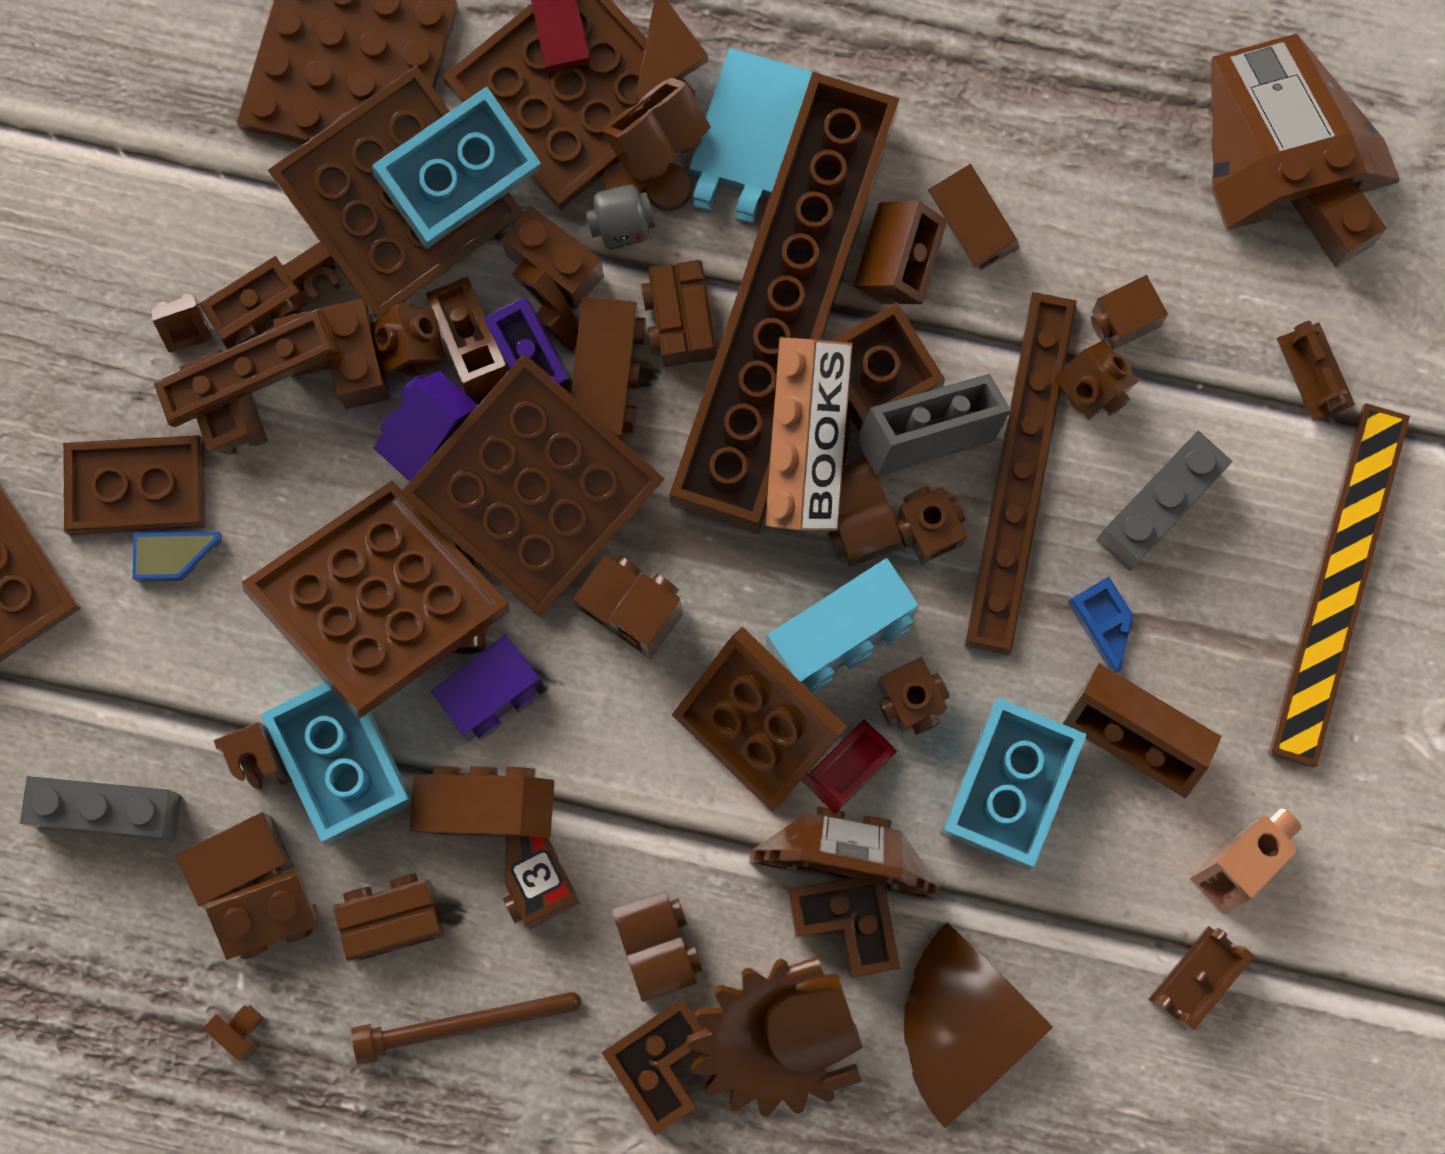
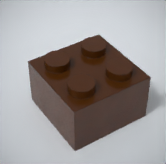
[830,302,945,432]

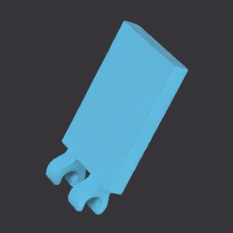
[689,47,813,224]

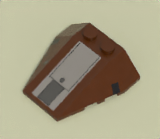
[1211,33,1400,231]
[749,807,940,899]

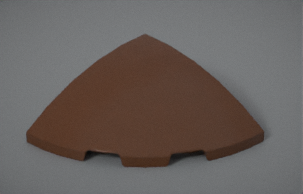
[903,922,1053,1128]

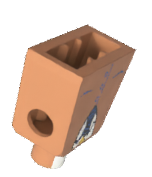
[1190,809,1301,913]

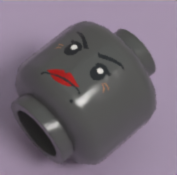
[586,185,655,249]

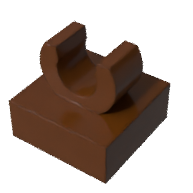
[283,242,341,303]
[150,293,212,353]
[203,1005,264,1061]

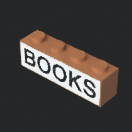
[765,337,852,531]

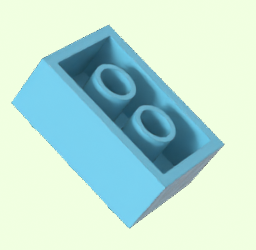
[372,87,541,249]
[766,558,919,694]
[261,682,412,846]
[940,698,1087,871]

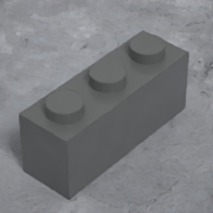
[856,374,1011,476]
[1096,430,1233,571]
[20,776,181,842]

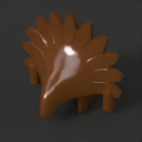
[686,956,863,1117]

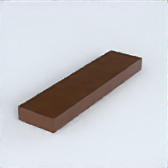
[153,308,340,427]

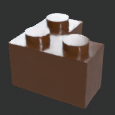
[273,298,390,409]
[573,554,683,660]
[787,877,901,978]
[601,998,705,1136]

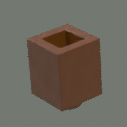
[1091,275,1168,350]

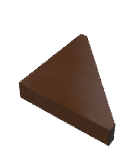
[636,0,708,103]

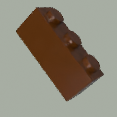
[571,297,646,441]
[1063,663,1222,799]
[409,766,554,838]

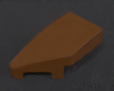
[511,261,578,351]

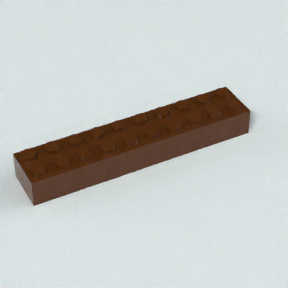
[669,72,900,534]

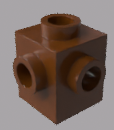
[371,303,446,376]
[1054,340,1139,420]
[896,487,967,565]
[877,657,950,735]

